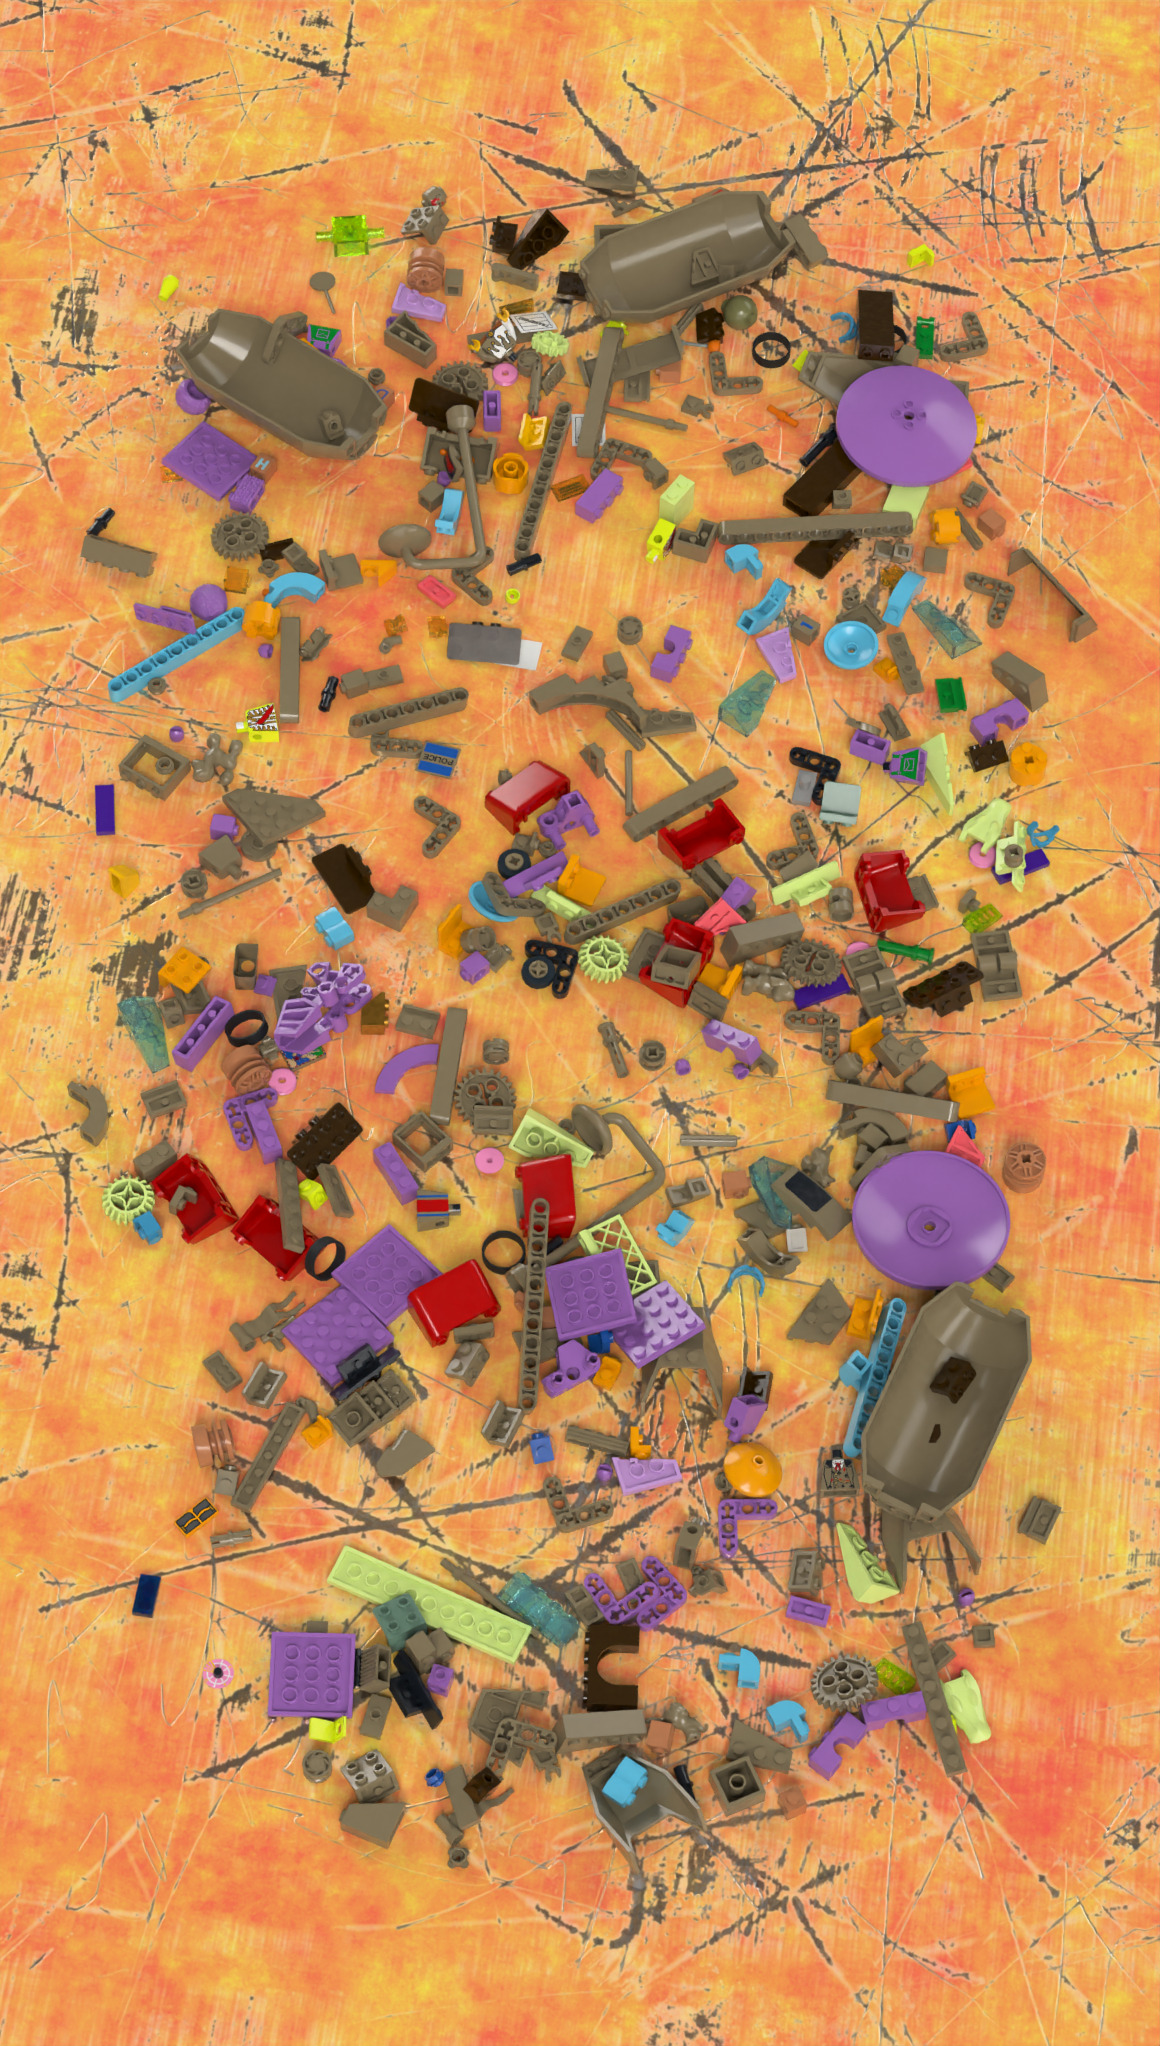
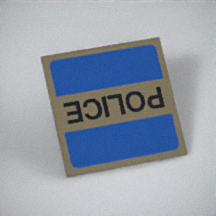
[415,741,461,780]

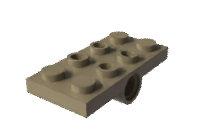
[970,930,1022,1002]
[842,946,907,1019]

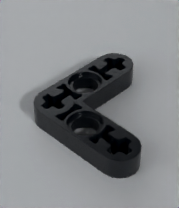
[789,747,841,806]
[525,940,578,999]

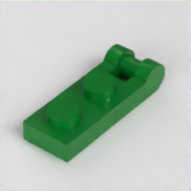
[915,316,935,360]

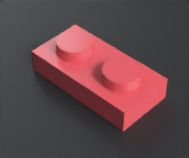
[417,575,456,609]

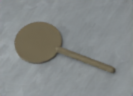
[310,272,335,314]

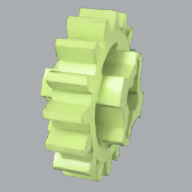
[531,331,569,357]

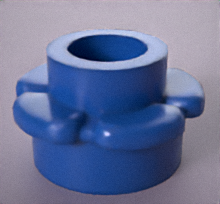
[425,1768,444,1787]

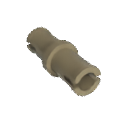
[210,1528,253,1550]

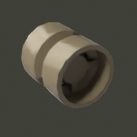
[829,887,854,922]
[460,926,496,953]

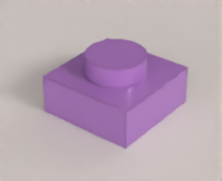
[253,974,277,997]

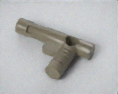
[609,197,644,218]
[260,1315,296,1352]

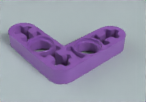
[223,1087,278,1151]
[718,1499,778,1558]
[636,1556,687,1632]
[584,1573,660,1626]

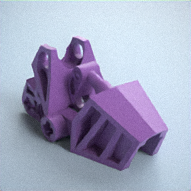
[274,962,372,1055]

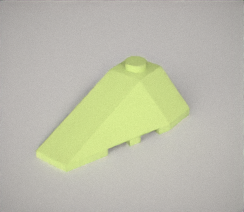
[920,733,954,815]
[508,1108,595,1168]
[836,1523,900,1604]

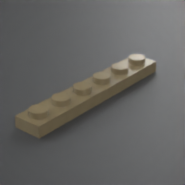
[275,1158,305,1253]
[231,1401,306,1513]

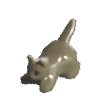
[801,1145,836,1188]
[645,1702,706,1744]

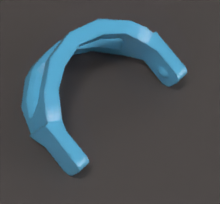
[830,312,857,343]
[1026,821,1060,848]
[727,1265,765,1297]

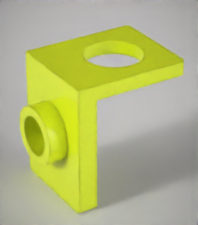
[309,1716,346,1744]

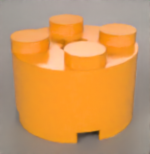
[493,453,528,494]
[928,507,961,545]
[242,601,281,640]
[1009,742,1048,787]

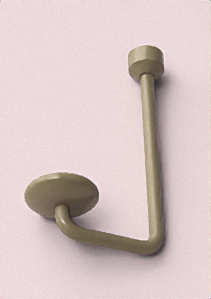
[378,405,486,570]
[505,1104,666,1294]

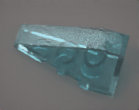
[117,996,170,1074]

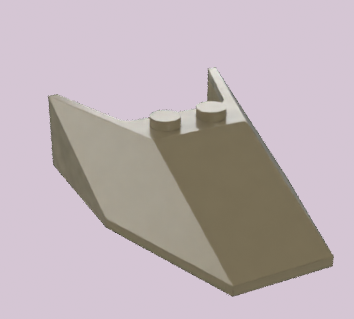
[798,352,893,407]
[640,1307,723,1418]
[881,1508,982,1594]
[582,1746,708,1875]

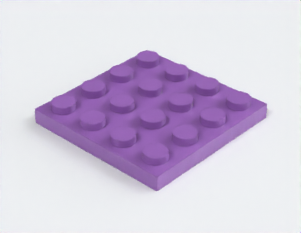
[161,421,257,502]
[331,1224,443,1328]
[545,1248,638,1342]
[608,1280,706,1369]
[281,1285,394,1387]
[268,1632,356,1719]

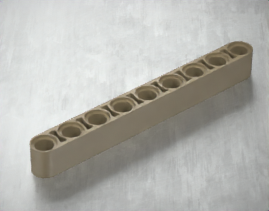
[577,327,624,458]

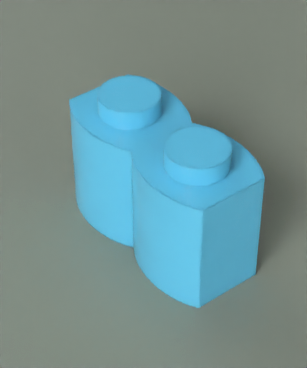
[314,907,355,951]
[602,1756,649,1808]

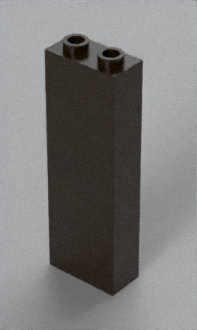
[856,290,895,362]
[783,439,862,517]

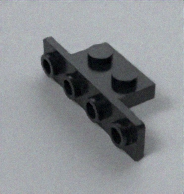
[329,1343,401,1402]
[389,1650,443,1730]

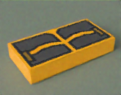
[174,1497,219,1539]

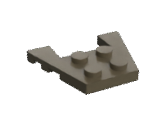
[468,1689,549,1768]

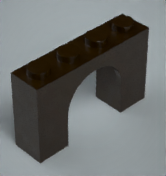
[583,1625,640,1712]

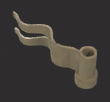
[229,1292,306,1352]
[435,1776,514,1846]

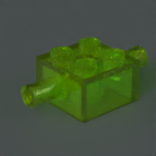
[315,215,385,257]

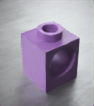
[460,951,490,985]
[427,1663,454,1697]

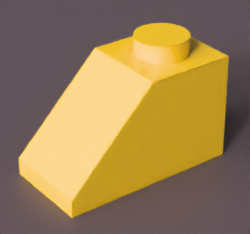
[108,864,140,899]

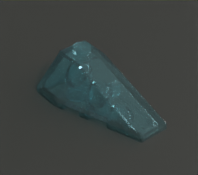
[912,600,982,659]
[718,670,777,737]
[748,1156,792,1230]

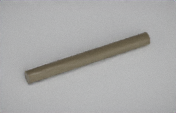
[625,750,633,816]

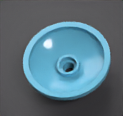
[824,621,878,670]
[468,881,521,922]

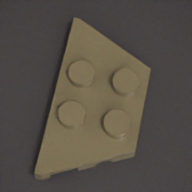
[786,1278,852,1345]

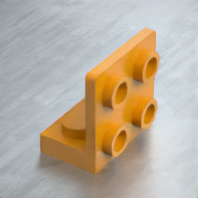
[557,854,606,907]
[437,903,475,960]
[158,947,211,994]
[693,963,743,1006]
[848,1015,885,1068]
[945,1066,995,1120]
[846,1289,884,1341]

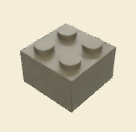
[708,1755,766,1817]

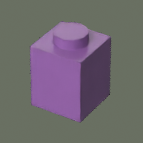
[210,814,239,843]

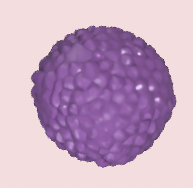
[175,379,211,415]
[190,584,228,622]

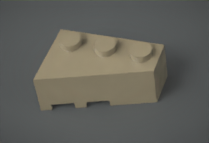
[384,310,437,369]

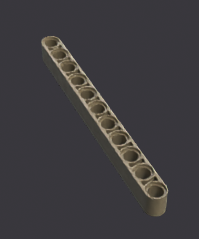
[514,402,572,561]
[718,512,913,545]
[517,1198,549,1415]

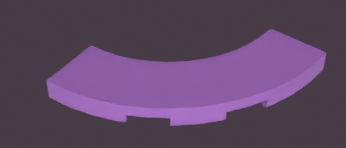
[375,1044,439,1094]

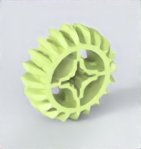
[578,935,629,984]
[102,1174,155,1226]

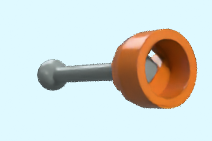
[681,340,721,353]

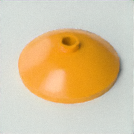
[723,1442,783,1497]

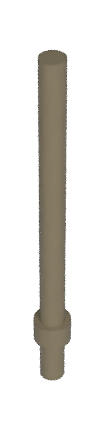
[585,402,688,432]
[177,868,282,920]
[440,1558,542,1638]

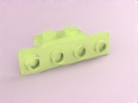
[995,821,1027,892]
[770,861,840,907]
[531,885,593,928]

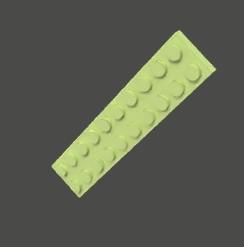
[327,1545,532,1665]

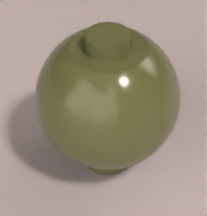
[721,295,758,330]

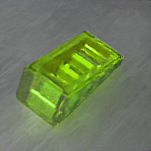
[962,903,1003,934]
[875,1657,917,1696]

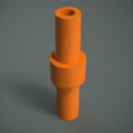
[767,404,799,428]

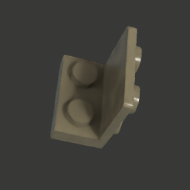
[319,549,363,591]
[340,1749,400,1804]

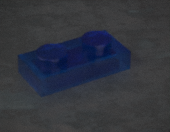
[132,1574,161,1618]

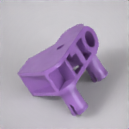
[537,790,600,850]
[541,1339,600,1399]

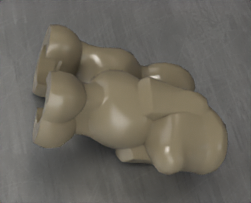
[191,733,243,786]
[741,959,795,1003]

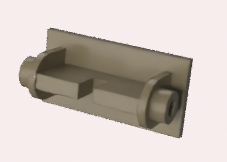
[540,360,566,396]
[299,627,333,662]
[878,703,911,742]

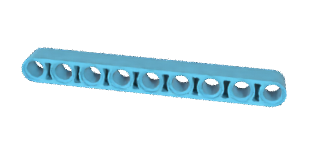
[108,607,244,702]
[843,1298,907,1458]

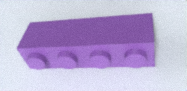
[172,995,235,1072]

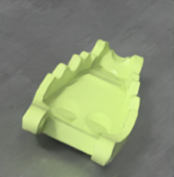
[958,798,1012,854]
[940,1669,991,1744]

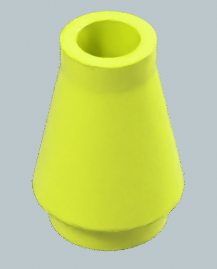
[158,275,179,302]

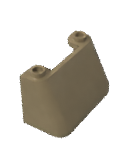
[420,426,500,485]

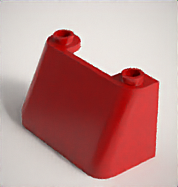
[485,760,570,836]
[658,798,745,870]
[854,850,926,933]
[638,917,714,1009]
[151,1153,239,1245]
[515,1154,576,1239]
[230,1194,327,1282]
[407,1259,501,1348]

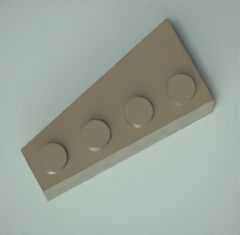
[720,912,805,967]
[552,1709,647,1754]

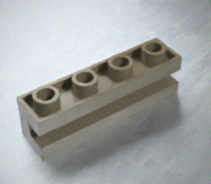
[80,534,158,578]
[691,857,756,925]

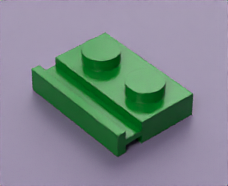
[935,677,967,713]

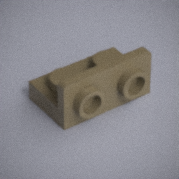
[723,442,765,476]
[788,1551,825,1597]

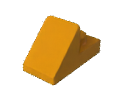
[360,560,397,587]

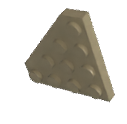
[222,789,325,847]

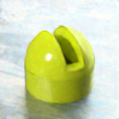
[505,588,520,605]

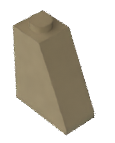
[339,1803,406,1850]

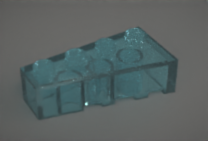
[496,1571,580,1649]

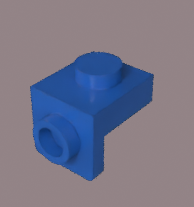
[944,1119,976,1143]
[587,1330,614,1354]
[527,1432,554,1464]

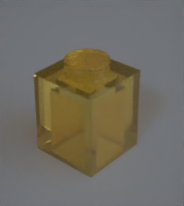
[223,566,252,595]

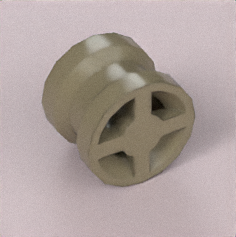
[842,587,861,610]
[1004,844,1023,868]

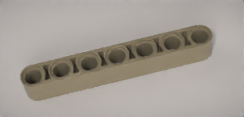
[280,617,300,723]
[348,687,469,738]
[623,766,739,842]
[564,879,681,945]
[430,1007,467,1126]
[825,1080,960,1122]

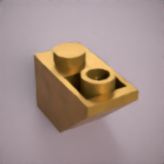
[361,992,389,1035]

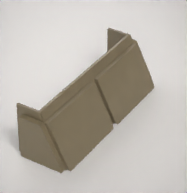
[576,325,685,388]
[1007,547,1098,643]

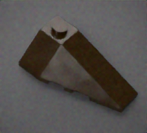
[506,208,570,270]

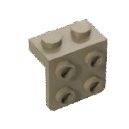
[400,205,449,245]

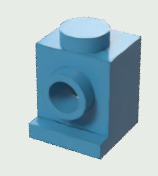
[132,1211,163,1245]

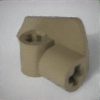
[375,1429,435,1477]

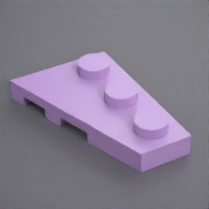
[392,282,446,322]
[756,627,797,684]
[612,1457,682,1497]

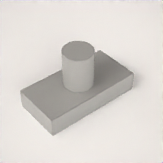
[792,769,817,807]

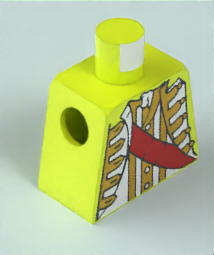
[645,518,677,564]
[235,703,279,742]

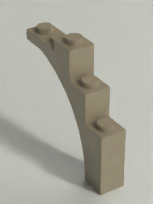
[529,673,647,730]

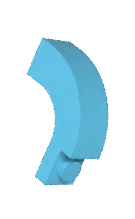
[435,488,465,535]
[882,571,927,627]
[263,572,326,609]
[736,578,792,635]

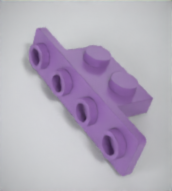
[133,603,196,635]
[502,851,568,898]

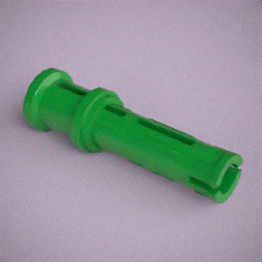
[877,939,935,965]

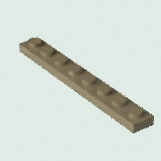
[901,1621,968,1778]

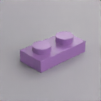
[786,1595,831,1628]

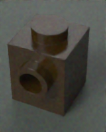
[463,1767,501,1805]

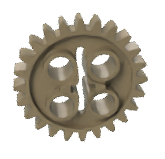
[432,361,488,401]
[211,511,269,562]
[780,938,842,987]
[454,1068,517,1127]
[810,1653,879,1713]

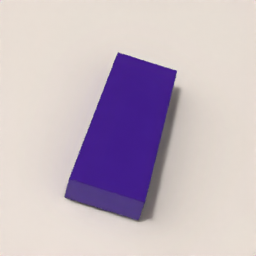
[95,784,115,836]
[991,848,1050,885]
[793,973,851,1010]

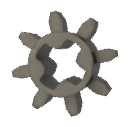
[257,1036,281,1061]

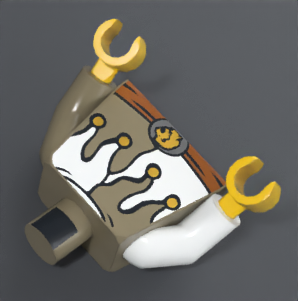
[467,309,518,364]

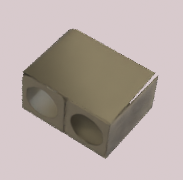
[667,896,709,926]
[233,943,258,990]

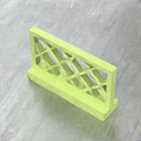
[577,1214,657,1296]

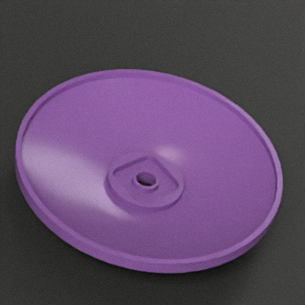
[836,366,977,487]
[852,1151,1010,1290]

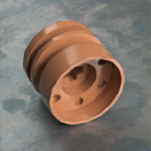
[407,247,445,293]
[221,1045,272,1096]
[1002,1142,1046,1194]
[191,1419,235,1468]

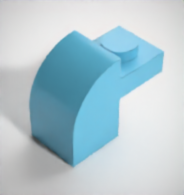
[724,544,763,580]
[655,1210,695,1247]
[839,1350,872,1394]
[718,1648,760,1689]
[765,1700,810,1744]

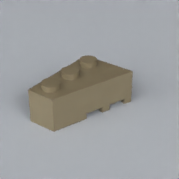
[780,213,829,270]
[991,651,1048,713]

